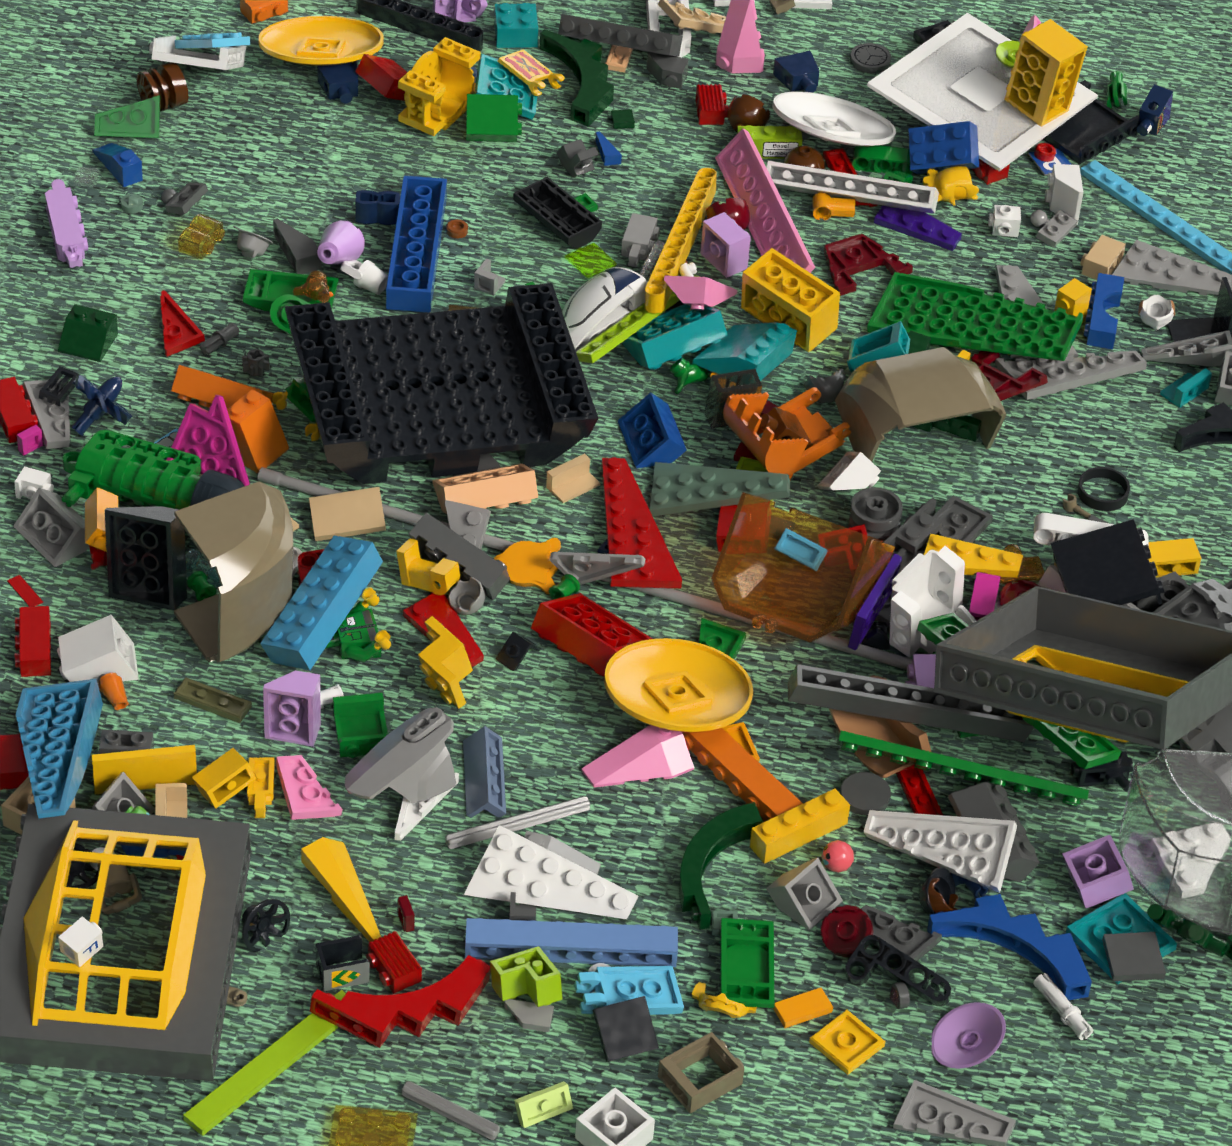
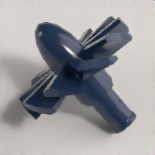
[71,374,132,436]

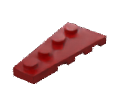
[403,593,484,667]

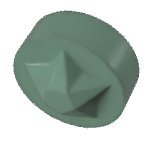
[121,194,143,214]

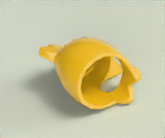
[922,166,979,206]

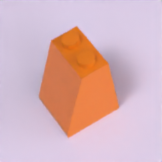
[227,389,289,473]

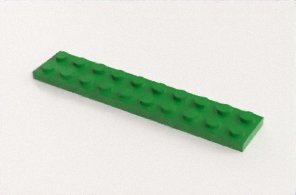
[917,613,1122,769]
[836,730,1089,807]

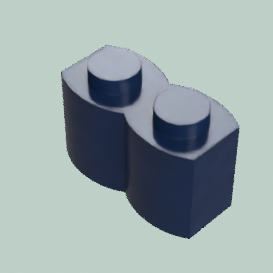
[355,190,400,225]

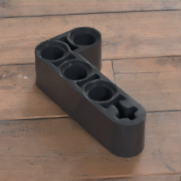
[845,935,951,1006]

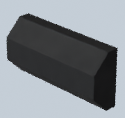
[513,177,602,249]

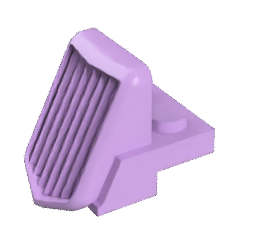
[433,0,487,22]

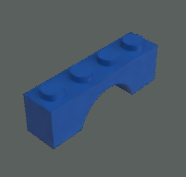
[1083,273,1124,349]

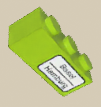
[737,125,803,159]

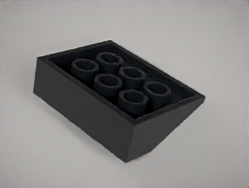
[104,506,187,610]

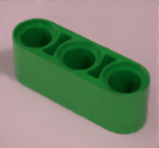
[852,145,913,175]

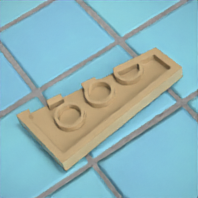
[658,0,726,34]

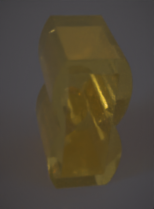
[178,214,225,260]

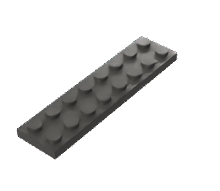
[851,495,993,628]

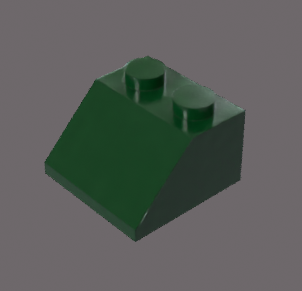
[58,304,118,362]

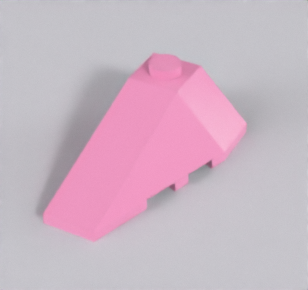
[581,725,694,788]

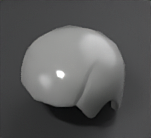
[448,577,485,615]

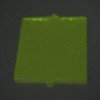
[565,243,617,279]

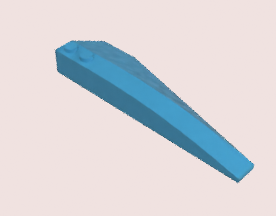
[16,679,103,819]

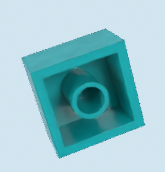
[494,3,539,48]

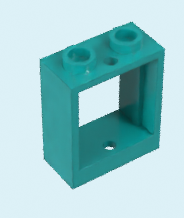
[847,321,910,372]

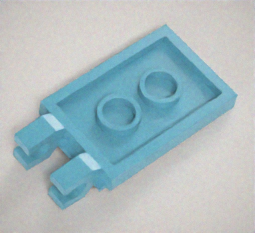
[574,966,684,1015]

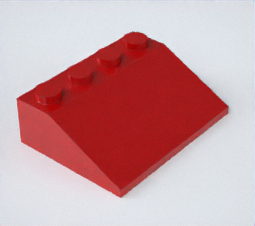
[531,593,653,676]

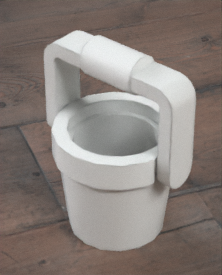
[340,260,388,295]

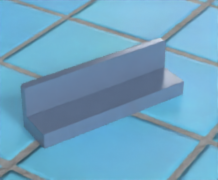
[463,726,506,818]

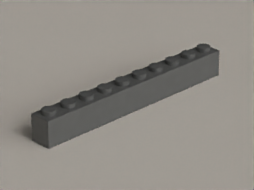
[788,664,1034,742]

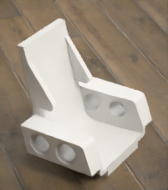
[889,546,976,658]

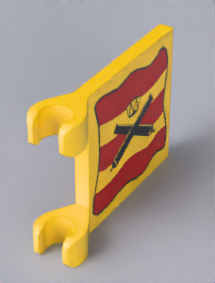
[498,49,565,96]

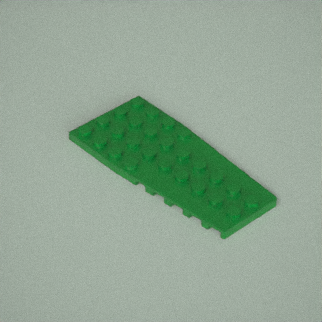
[867,272,1083,361]

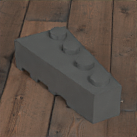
[409,512,510,600]

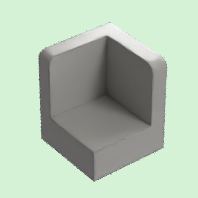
[474,259,505,296]

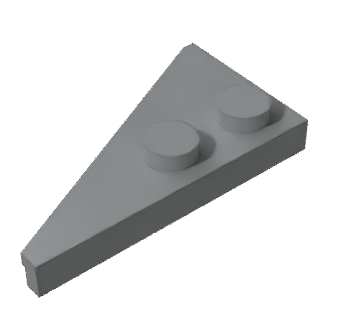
[550,552,646,585]

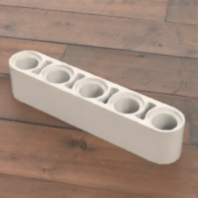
[1034,513,1149,546]

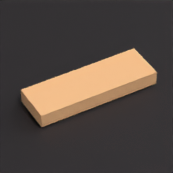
[605,45,633,73]

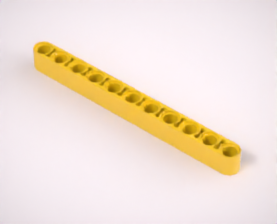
[645,168,717,314]

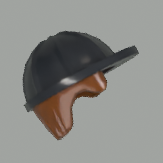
[918,867,958,914]

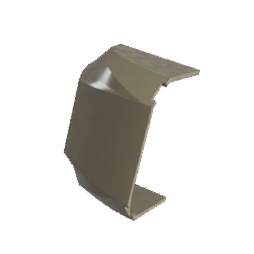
[835,347,1006,462]
[174,481,293,662]

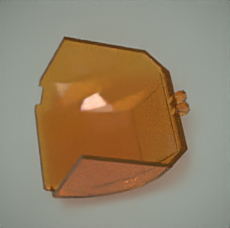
[711,492,895,642]

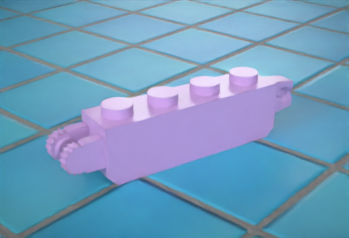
[45,179,88,268]

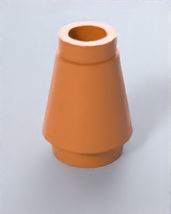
[99,673,129,710]

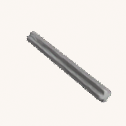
[445,796,590,849]

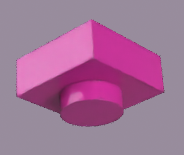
[17,425,43,456]

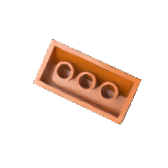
[171,365,274,409]

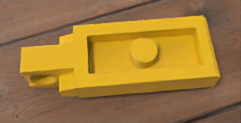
[247,757,275,818]

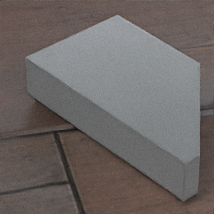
[504,999,554,1032]

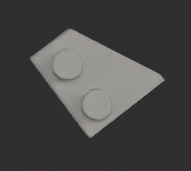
[445,500,491,550]

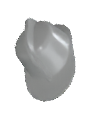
[233,226,273,258]

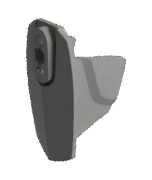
[345,707,456,803]

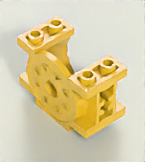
[398,37,480,136]

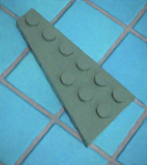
[650,462,790,516]

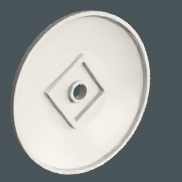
[772,92,896,146]

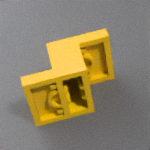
[418,616,473,709]

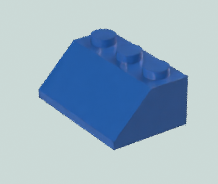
[618,392,687,468]

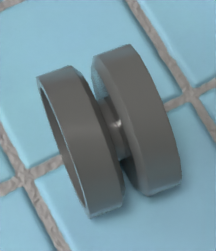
[848,487,903,546]

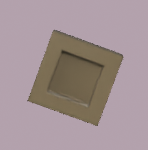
[769,0,796,15]

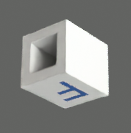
[58,916,103,967]

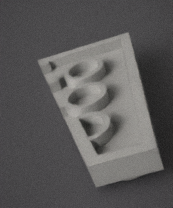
[893,1080,1016,1146]

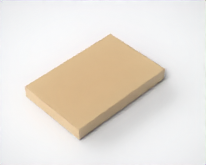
[309,487,386,541]

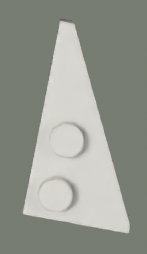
[395,773,459,841]

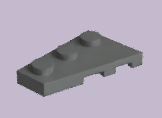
[861,905,942,965]

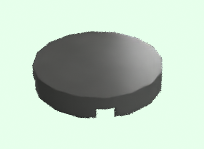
[840,772,891,815]

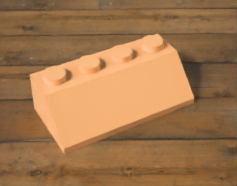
[432,464,538,514]

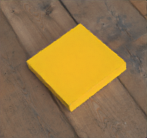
[809,1010,886,1075]

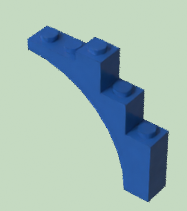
[927,894,1092,1000]

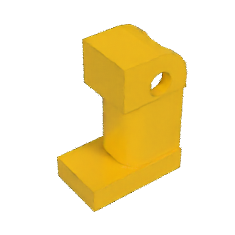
[396,538,460,595]

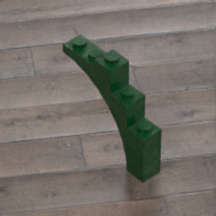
[540,29,614,127]
[908,330,981,442]

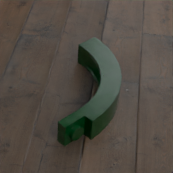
[679,802,762,930]

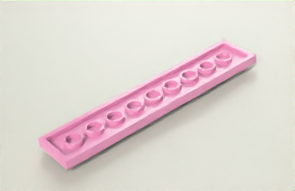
[715,129,815,273]

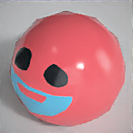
[822,840,854,873]

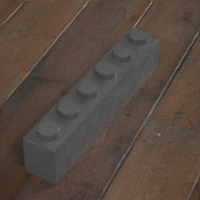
[558,14,683,56]

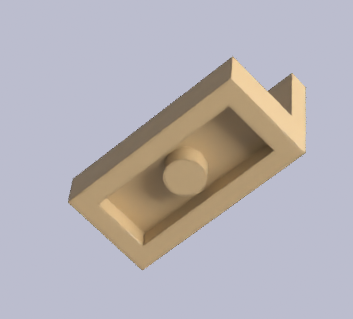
[546,453,600,503]

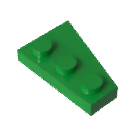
[94,95,160,138]
[699,618,746,659]

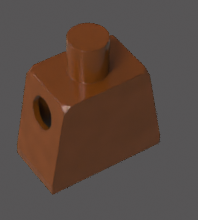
[760,407,812,451]

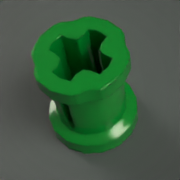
[187,571,217,601]
[549,574,580,600]

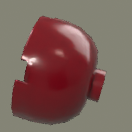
[706,198,750,230]

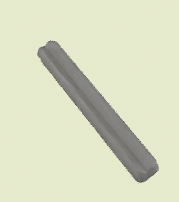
[402,1081,500,1140]

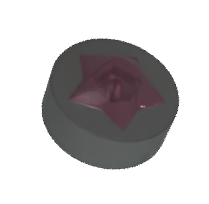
[889,982,910,1009]

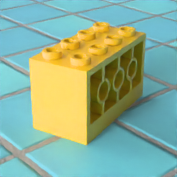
[1005,19,1088,127]
[741,248,840,352]

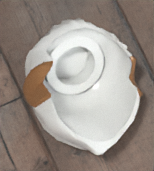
[1138,295,1175,331]

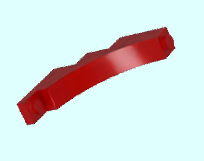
[310,955,491,1048]

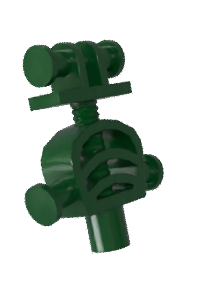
[1147,904,1229,957]

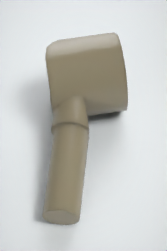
[1063,494,1091,519]

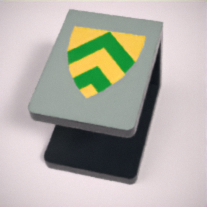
[316,935,370,991]

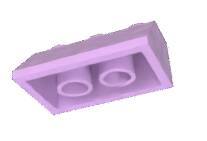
[263,670,321,747]

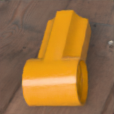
[812,192,855,220]

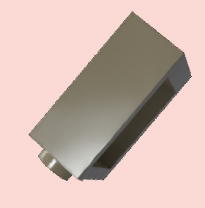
[658,1032,744,1113]

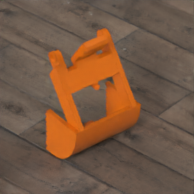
[723,387,851,480]

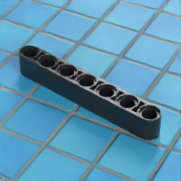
[356,0,483,52]

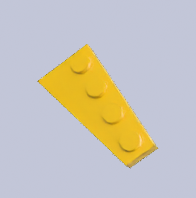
[924,534,1023,578]

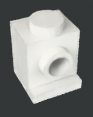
[14,466,54,500]

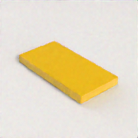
[92,745,197,795]

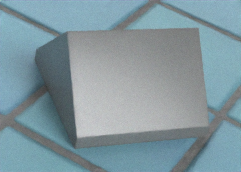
[92,772,155,815]

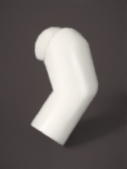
[679,262,697,277]

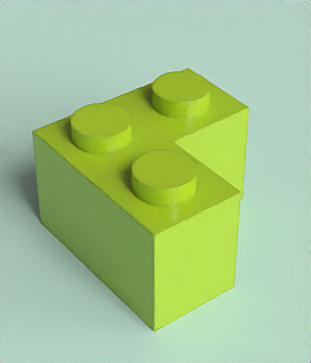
[490,946,562,1007]

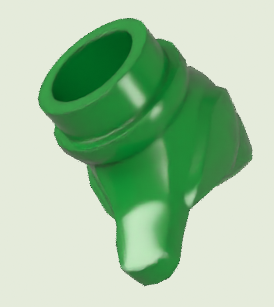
[670,357,708,394]

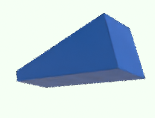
[595,131,622,166]

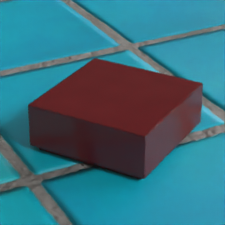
[397,895,415,932]

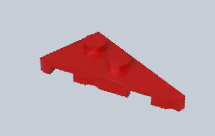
[160,290,205,357]

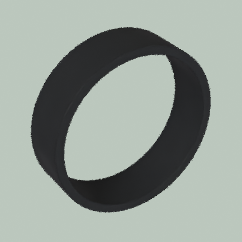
[1077,467,1130,511]

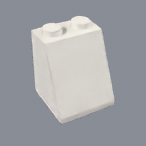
[57,615,139,684]

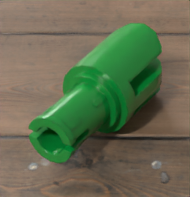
[1106,71,1127,109]

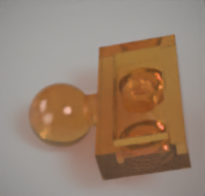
[999,544,1045,584]

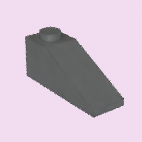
[273,218,322,274]

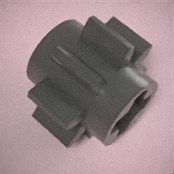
[242,349,270,376]

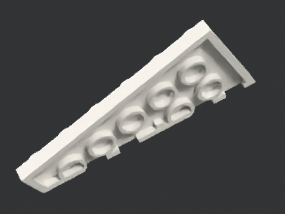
[864,810,1017,893]
[464,825,639,920]

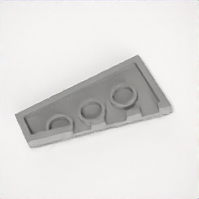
[23,378,70,449]

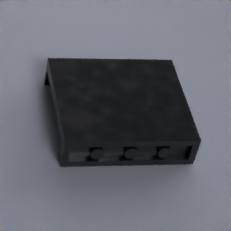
[1043,80,1140,164]
[1050,519,1164,605]

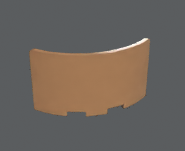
[829,675,931,778]

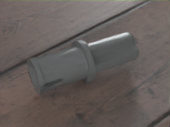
[200,322,240,355]

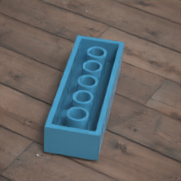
[260,535,383,670]

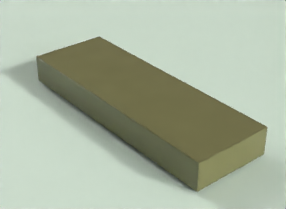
[174,678,252,723]

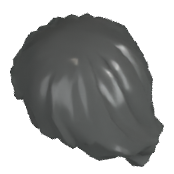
[804,369,846,403]

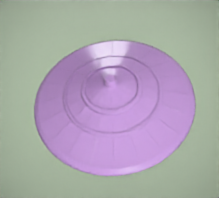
[932,1002,1006,1069]

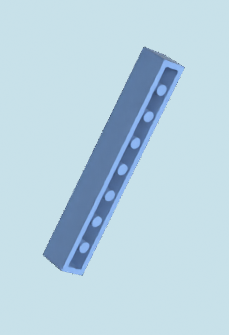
[465,918,678,967]

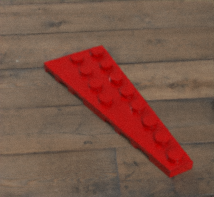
[601,457,682,589]

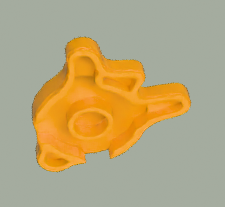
[494,537,561,594]

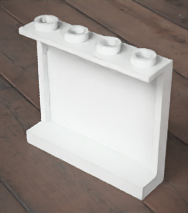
[149,35,246,70]

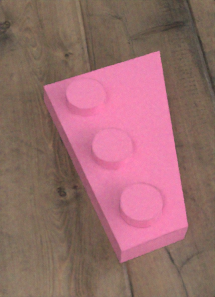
[275,755,343,820]

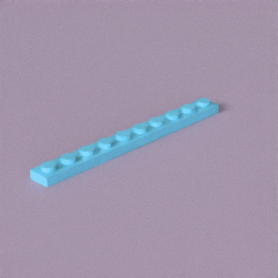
[1080,160,1232,275]

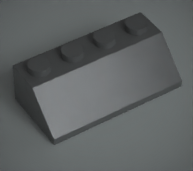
[948,782,1040,882]

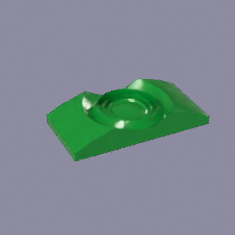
[243,269,339,311]
[720,918,775,1008]

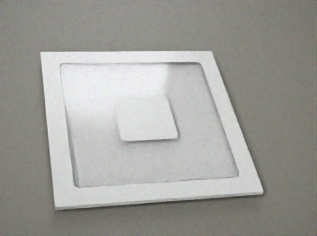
[867,13,1098,171]

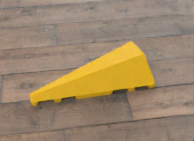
[301,837,381,942]

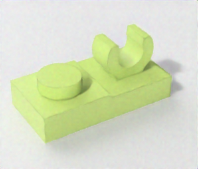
[514,1081,573,1128]

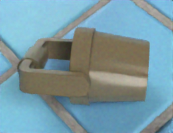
[97,863,142,914]

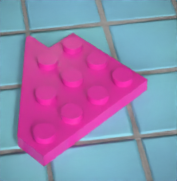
[166,395,250,486]

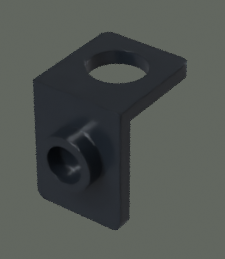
[496,632,541,671]

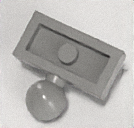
[1030,210,1078,247]

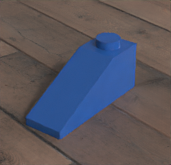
[92,143,143,187]

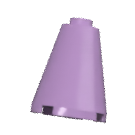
[317,220,365,265]

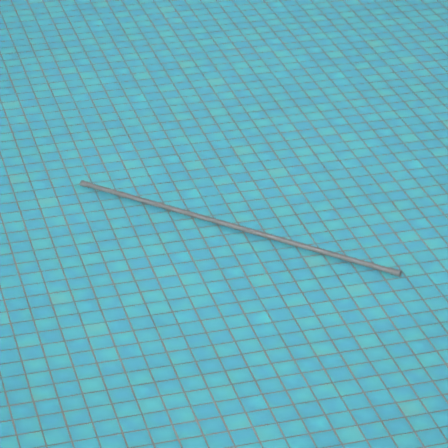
[258,467,912,670]

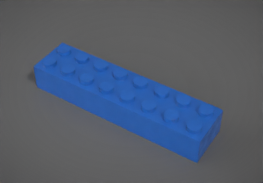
[386,176,447,313]

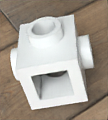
[988,205,1021,237]

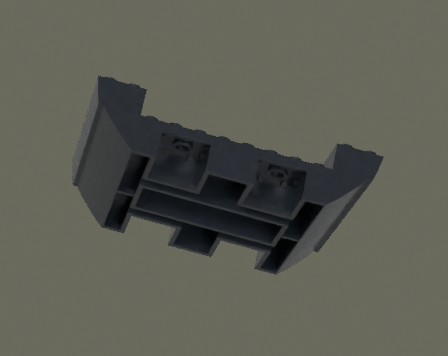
[284,283,599,484]

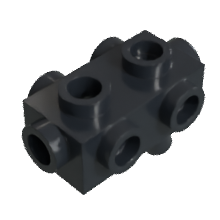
[1071,751,1133,792]

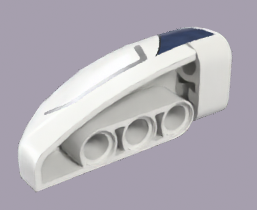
[562,267,648,352]

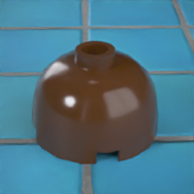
[727,94,771,132]
[783,146,825,170]

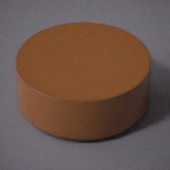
[446,219,468,239]

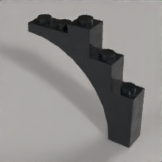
[1174,402,1232,452]

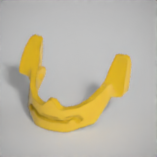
[692,982,757,1018]

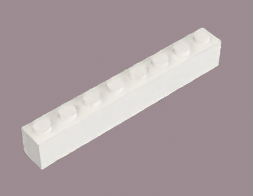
[767,161,939,214]

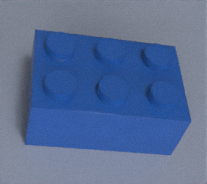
[908,121,979,175]

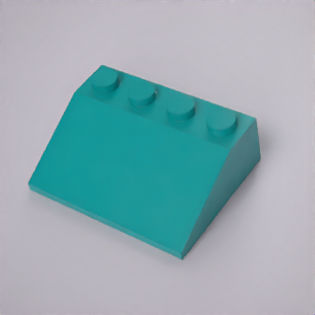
[622,304,728,370]
[693,322,797,388]

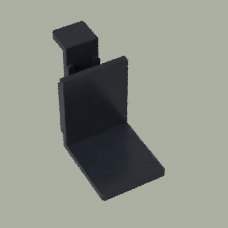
[1167,277,1232,342]

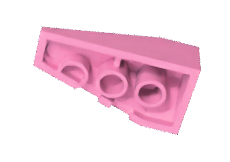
[716,0,765,73]
[664,276,737,311]

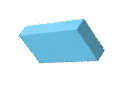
[774,528,828,572]

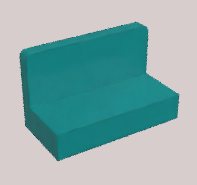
[1160,368,1212,408]

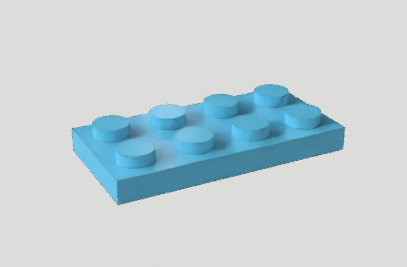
[175,32,250,49]

